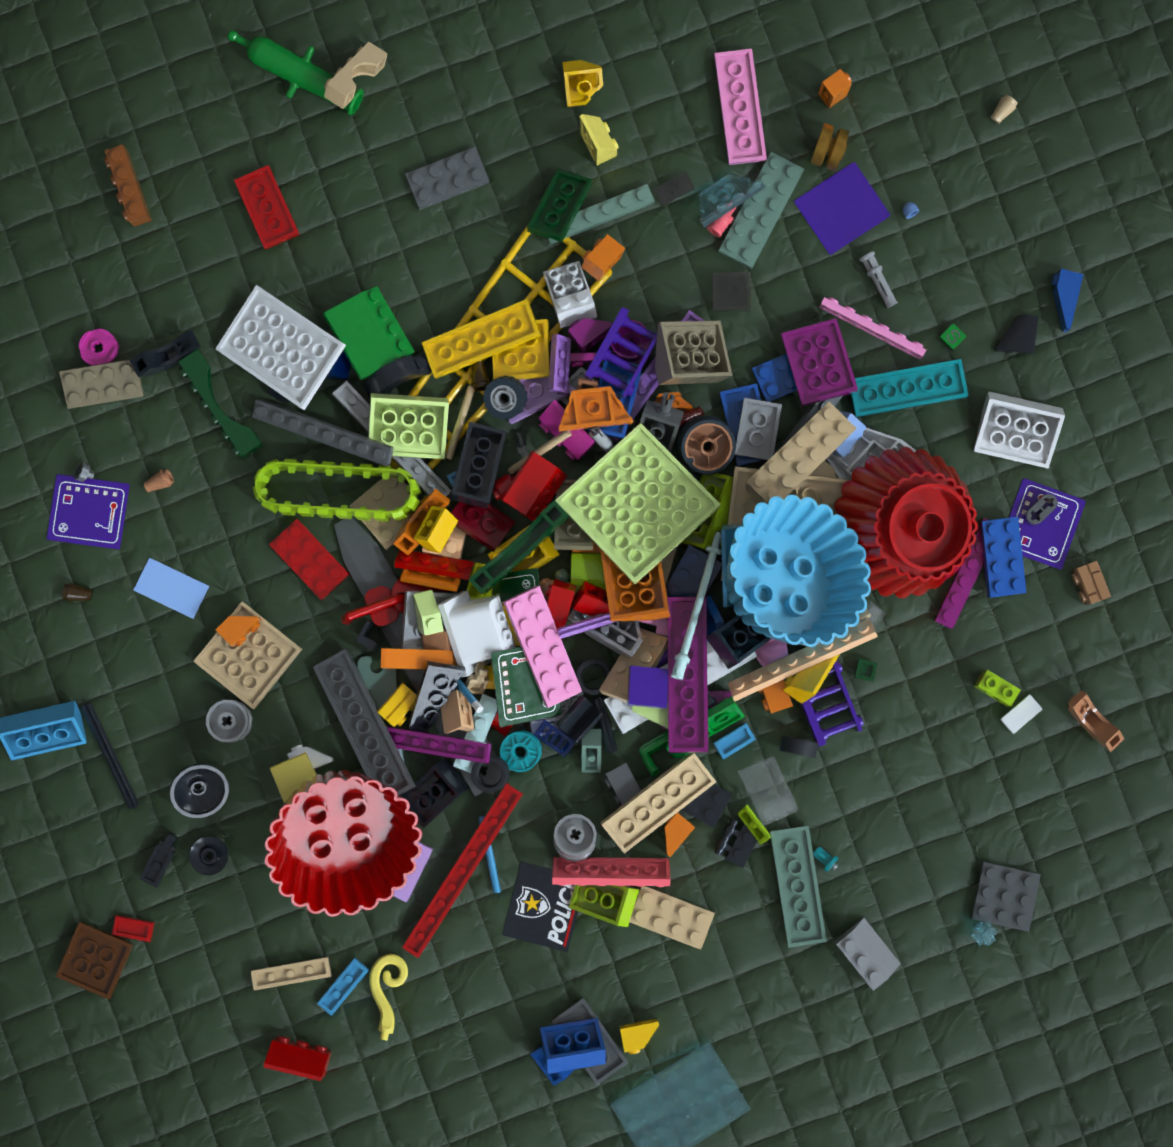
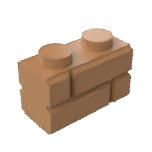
[1071,561,1111,606]

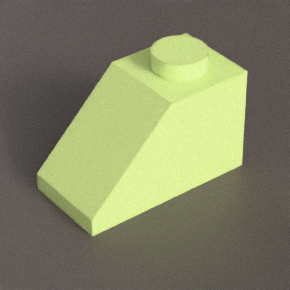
[413,590,443,635]

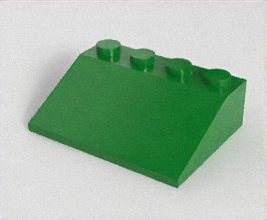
[323,286,415,380]

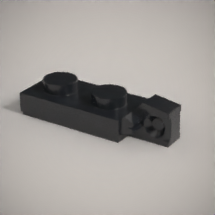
[140,833,178,888]

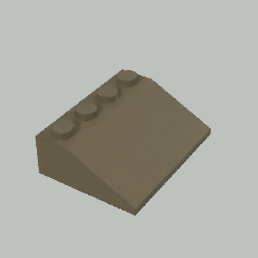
[655,321,733,385]

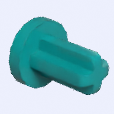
[813,847,839,873]

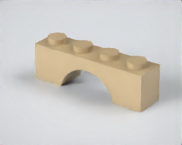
[324,42,387,109]

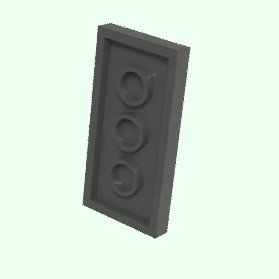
[406,146,490,210]
[552,997,629,1085]

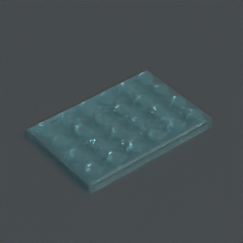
[610,1041,751,1147]

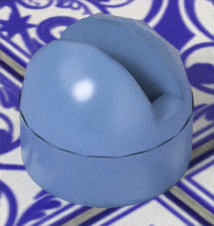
[903,202,919,219]

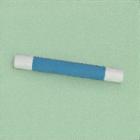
[456,678,483,713]

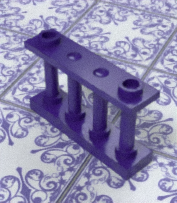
[585,307,657,399]
[801,660,864,747]

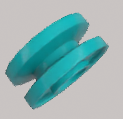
[500,730,542,772]

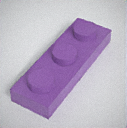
[548,334,571,395]

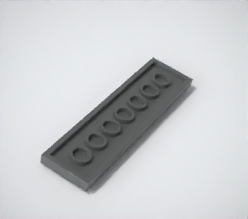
[313,649,416,795]

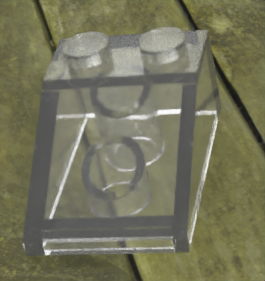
[738,756,799,826]

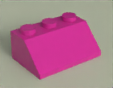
[539,400,595,462]

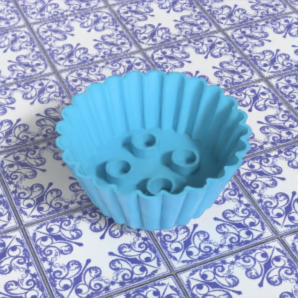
[725,494,871,647]

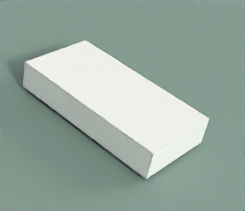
[1000,694,1042,734]

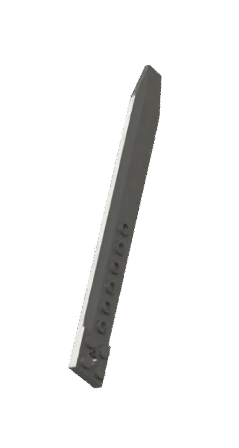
[334,517,501,797]

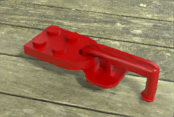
[341,579,450,626]

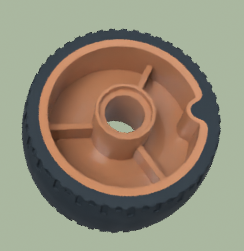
[677,415,736,474]

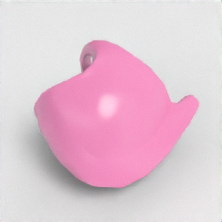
[755,639,789,667]

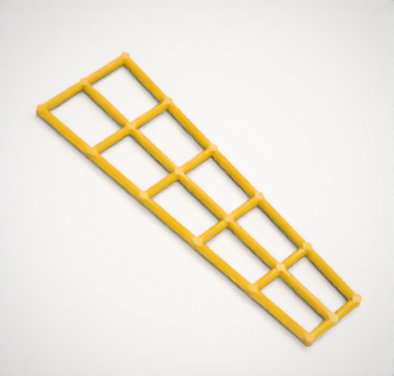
[389,225,612,470]

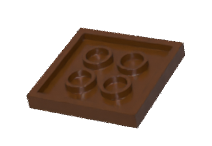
[56,922,134,999]

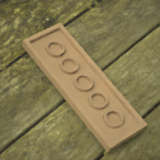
[746,402,857,504]
[600,752,716,853]

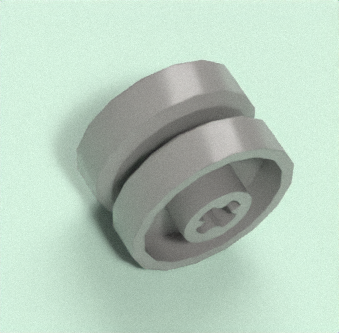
[206,700,253,742]
[553,814,597,862]

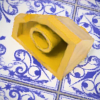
[562,60,603,107]

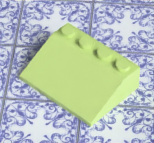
[368,393,449,459]

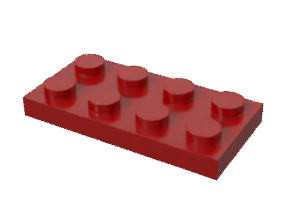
[234,165,300,250]
[269,519,350,600]

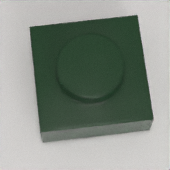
[854,659,878,682]

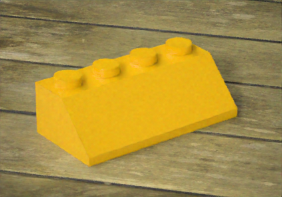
[783,646,840,704]

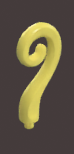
[369,954,408,1041]

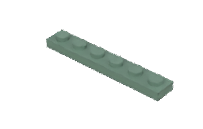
[547,184,655,245]

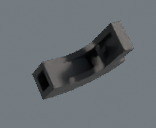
[130,330,201,378]
[363,354,432,398]

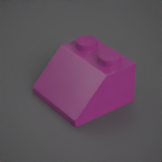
[568,318,612,353]

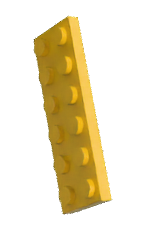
[422,299,541,379]

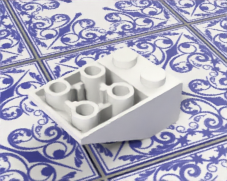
[543,261,597,328]

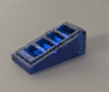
[533,719,575,757]

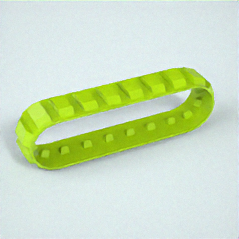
[253,459,421,522]

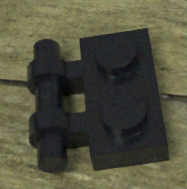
[714,819,757,868]

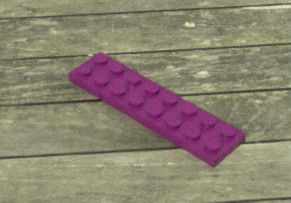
[667,597,708,753]

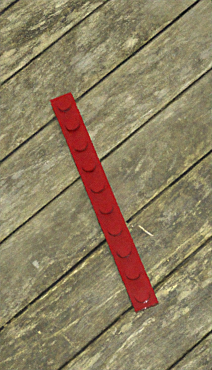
[402,783,524,958]

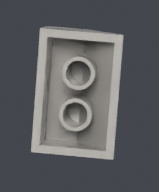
[834,917,901,991]

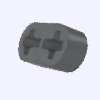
[1025,494,1058,525]

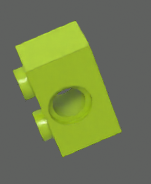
[973,670,1021,707]

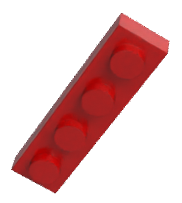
[394,550,474,580]

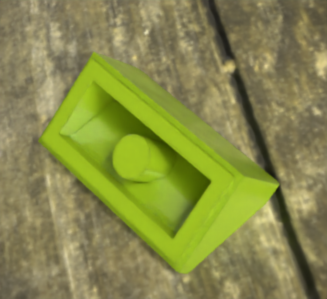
[737,805,771,844]

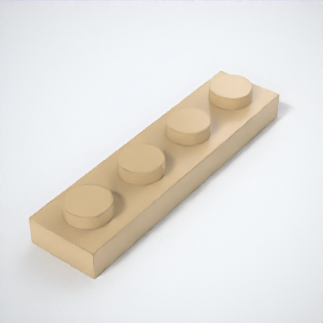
[251,957,332,990]

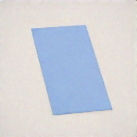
[134,558,209,619]

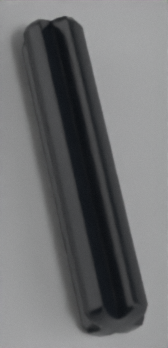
[592,697,617,753]

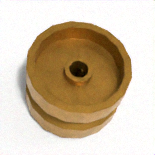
[811,123,850,172]

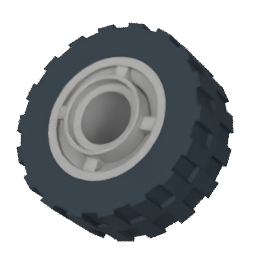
[483,376,528,420]

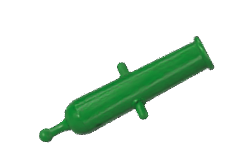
[227,30,364,116]

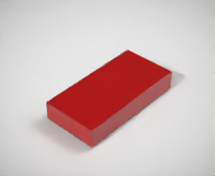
[111,915,155,942]

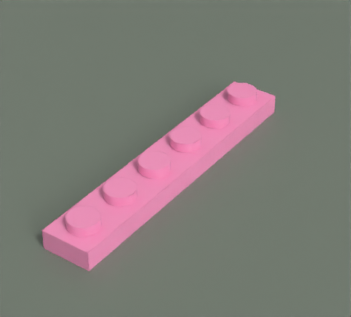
[819,297,926,360]

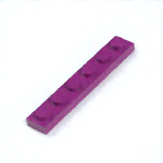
[934,518,988,629]
[386,726,491,763]

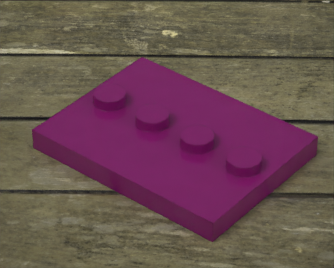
[781,318,858,407]

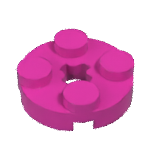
[79,329,119,366]

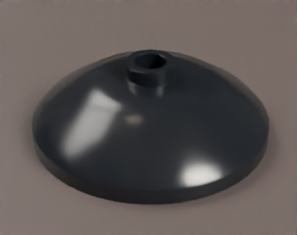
[170,763,229,818]

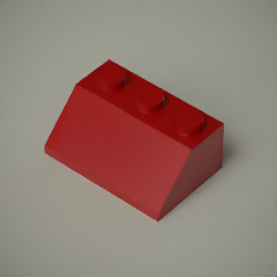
[500,451,567,521]
[263,1036,331,1081]

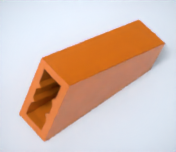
[381,648,458,670]

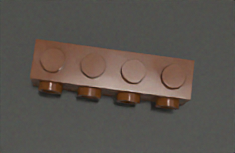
[104,144,152,227]

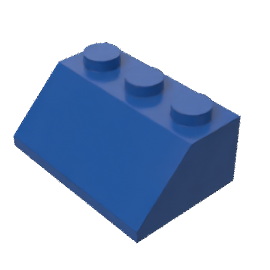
[540,1018,606,1074]

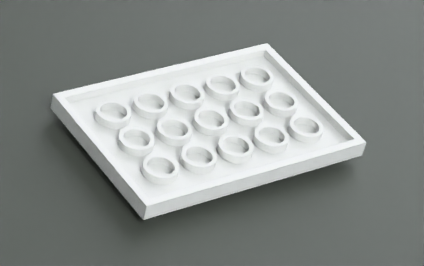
[216,285,346,410]

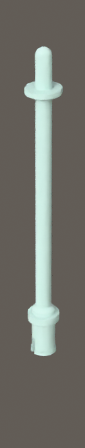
[671,531,722,680]

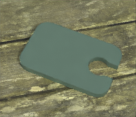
[357,656,397,710]

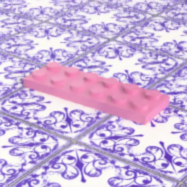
[714,49,767,165]
[503,586,582,708]

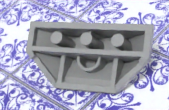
[568,610,642,657]

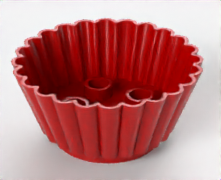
[834,447,978,599]
[265,770,422,917]

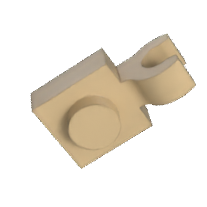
[465,662,489,694]

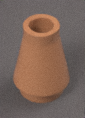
[144,469,174,492]

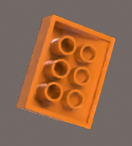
[600,549,670,621]

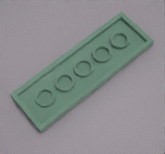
[718,152,804,269]
[770,825,827,948]

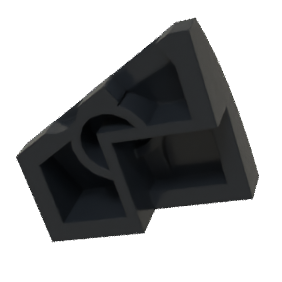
[995,315,1039,355]

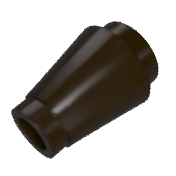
[471,362,490,391]
[62,583,92,601]

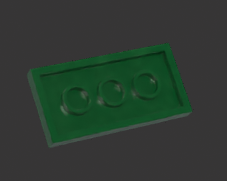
[527,169,592,242]

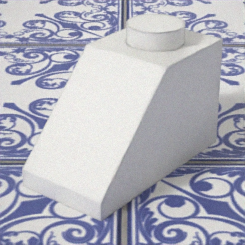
[287,745,334,769]

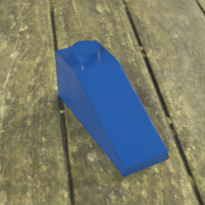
[1051,269,1084,333]

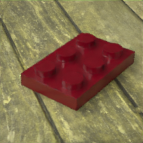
[451,502,515,552]

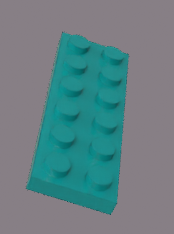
[850,359,968,417]

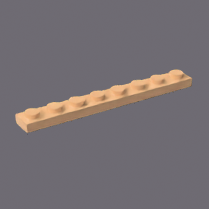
[728,618,878,701]

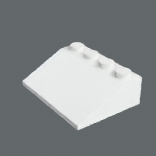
[974,391,1065,468]

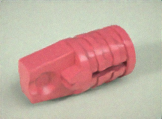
[707,203,736,238]

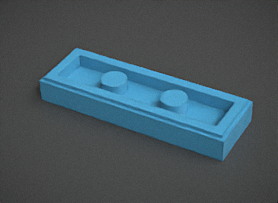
[317,958,370,1016]

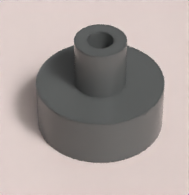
[74,461,94,482]

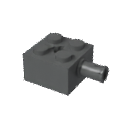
[639,392,684,452]

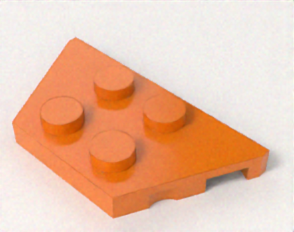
[558,386,633,432]

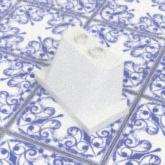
[438,590,516,677]

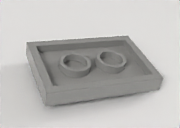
[734,398,782,461]

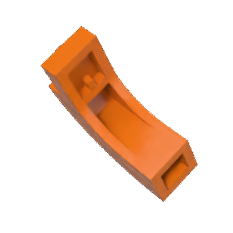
[393,489,450,555]

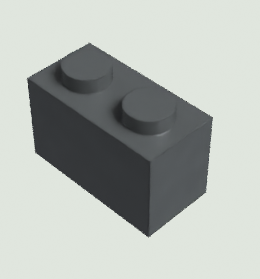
[604,762,641,806]

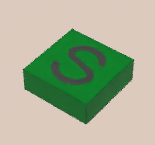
[939,323,967,351]

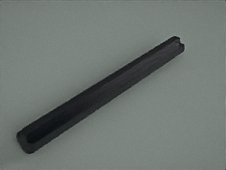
[81,703,139,809]

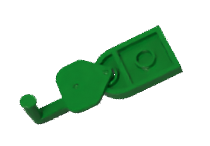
[639,697,745,777]

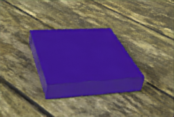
[627,666,668,709]

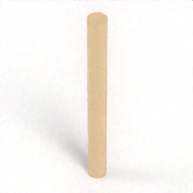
[445,386,474,460]
[508,431,572,475]

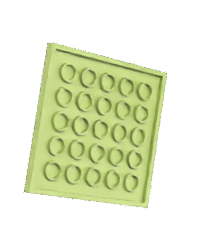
[555,423,721,584]

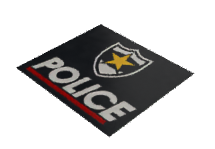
[502,862,578,952]

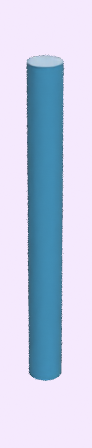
[478,815,501,893]

